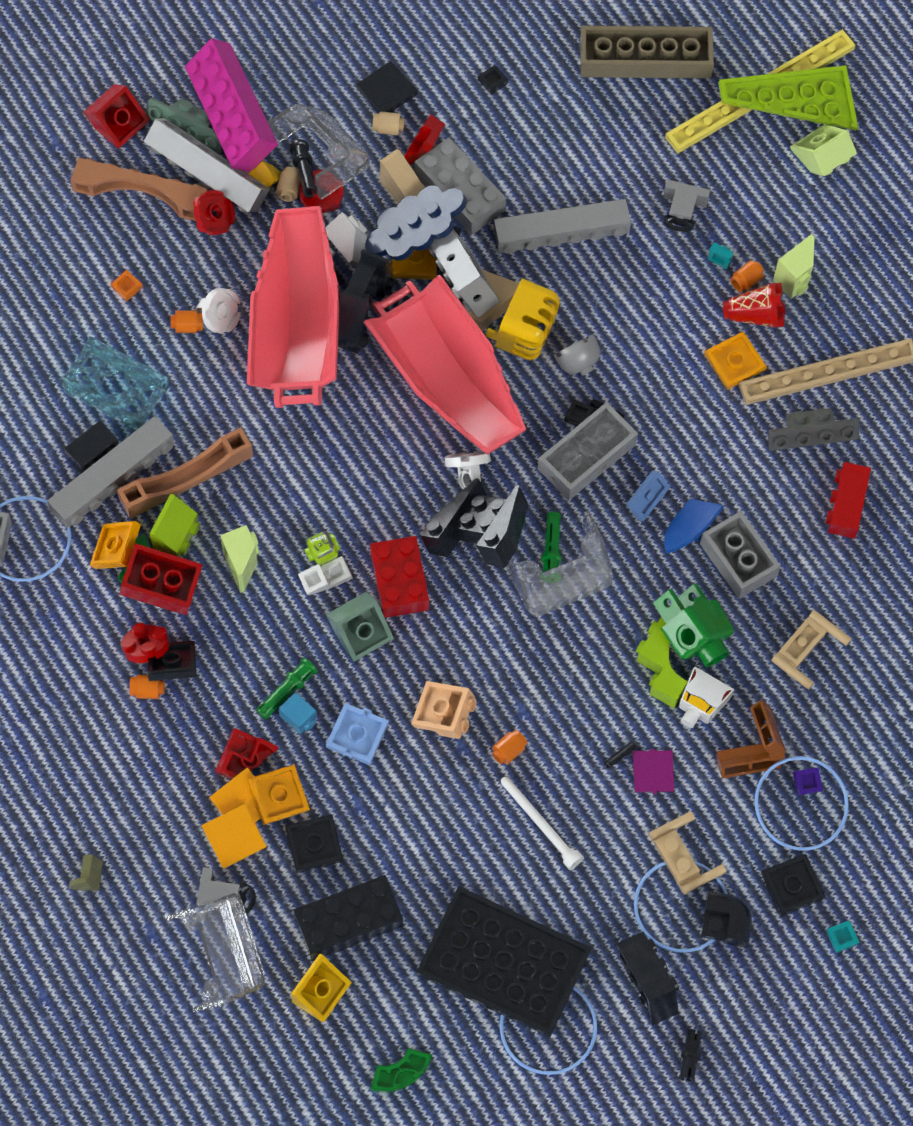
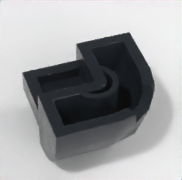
[701,891,752,948]

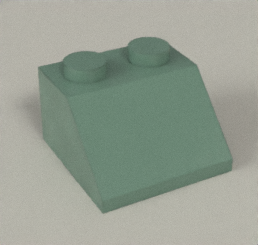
[326,592,394,662]

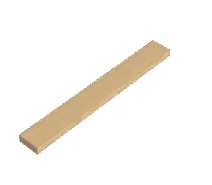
[739,338,913,405]

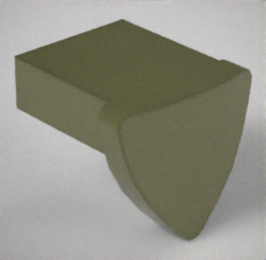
[69,855,103,891]

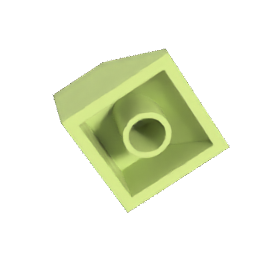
[790,124,857,176]
[773,234,815,299]
[220,525,260,593]

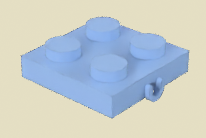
[326,703,389,765]

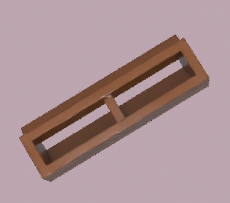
[750,699,785,761]
[716,742,781,778]

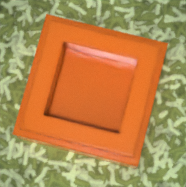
[110,270,143,302]

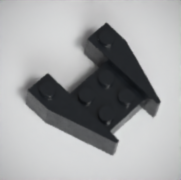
[338,249,396,354]
[420,478,529,568]

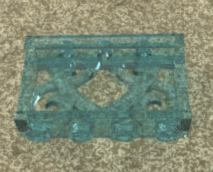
[61,336,169,429]

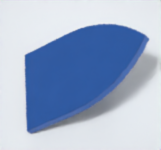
[664,499,724,554]

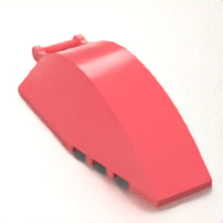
[247,206,340,408]
[363,275,526,455]

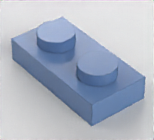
[626,471,670,521]

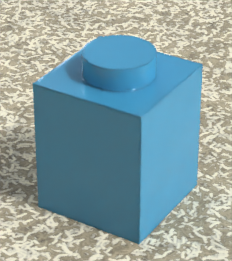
[279,692,317,734]

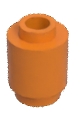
[730,260,764,292]
[171,310,203,333]
[130,675,165,699]
[492,730,528,765]

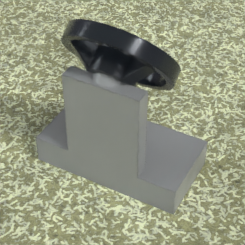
[663,179,710,232]
[194,867,256,922]

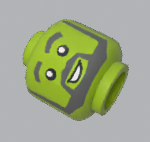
[304,531,341,565]

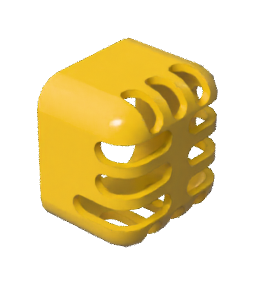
[486,278,560,361]

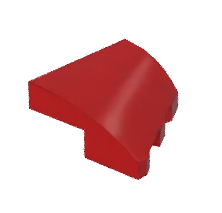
[404,114,445,165]
[215,728,279,779]

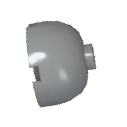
[553,334,600,376]

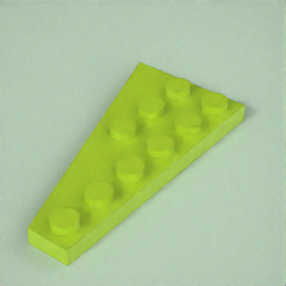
[718,65,858,131]

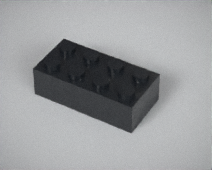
[293,875,403,961]

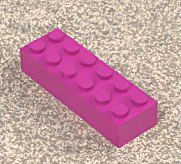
[185,38,278,172]

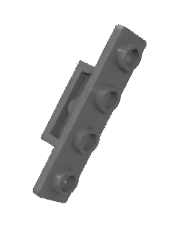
[768,408,859,451]

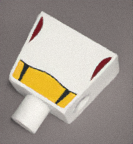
[679,667,734,728]

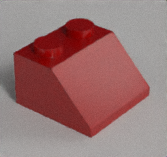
[83,84,150,148]

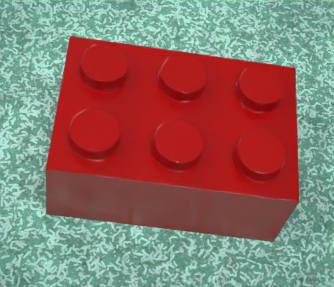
[370,536,429,618]
[119,543,203,616]

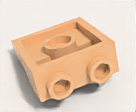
[411,681,477,739]

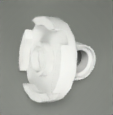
[196,288,241,333]
[444,451,491,489]

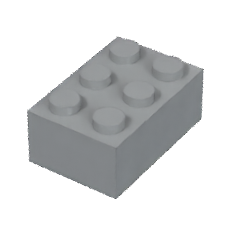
[700,511,781,599]

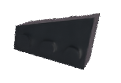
[617,931,679,1026]

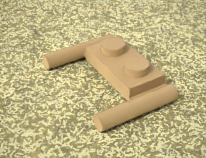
[771,610,852,690]
[648,811,727,895]

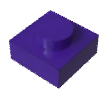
[793,768,823,796]

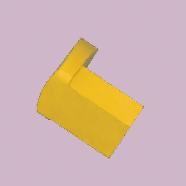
[248,161,281,187]

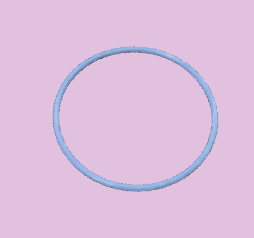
[0,496,71,582]
[755,756,848,851]
[634,861,728,953]
[500,986,597,1075]

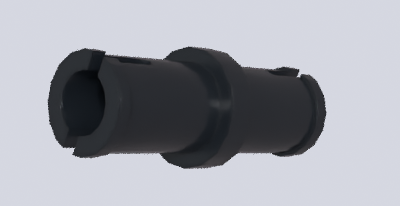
[679,1029,703,1082]

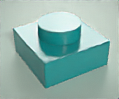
[708,242,733,270]
[826,920,860,953]

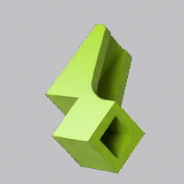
[636,616,688,708]

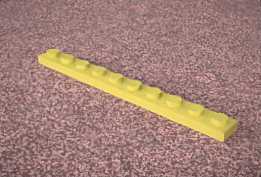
[665,29,855,154]

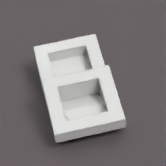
[298,556,353,595]

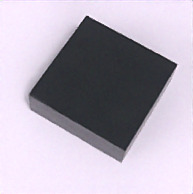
[478,65,509,95]
[564,399,594,427]

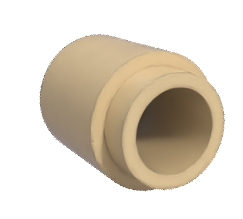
[372,111,405,136]
[276,167,301,202]

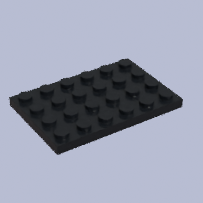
[416,886,592,1038]

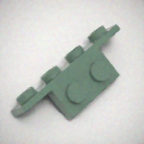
[146,97,223,155]

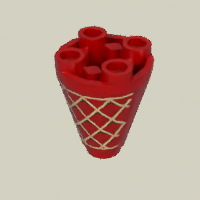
[723,283,786,328]

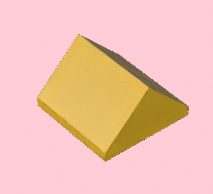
[291,954,352,1023]

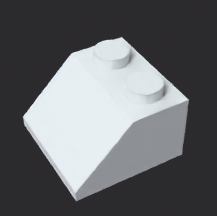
[325,212,368,267]

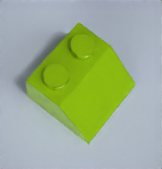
[150,494,200,557]

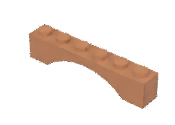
[70,157,207,221]
[117,427,253,519]

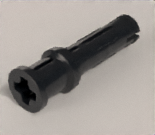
[289,139,317,198]

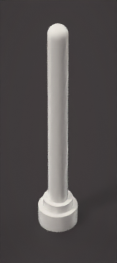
[501,777,584,870]

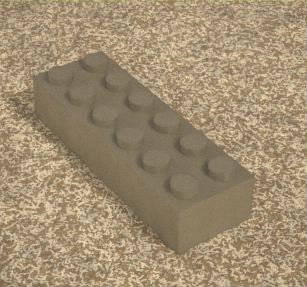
[580,26,714,78]

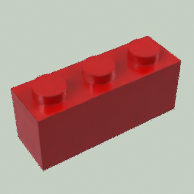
[825,462,871,539]

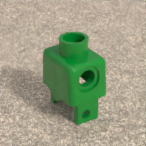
[653,583,734,668]

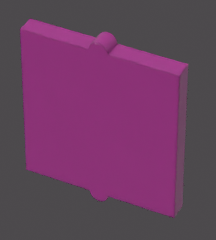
[633,748,674,795]

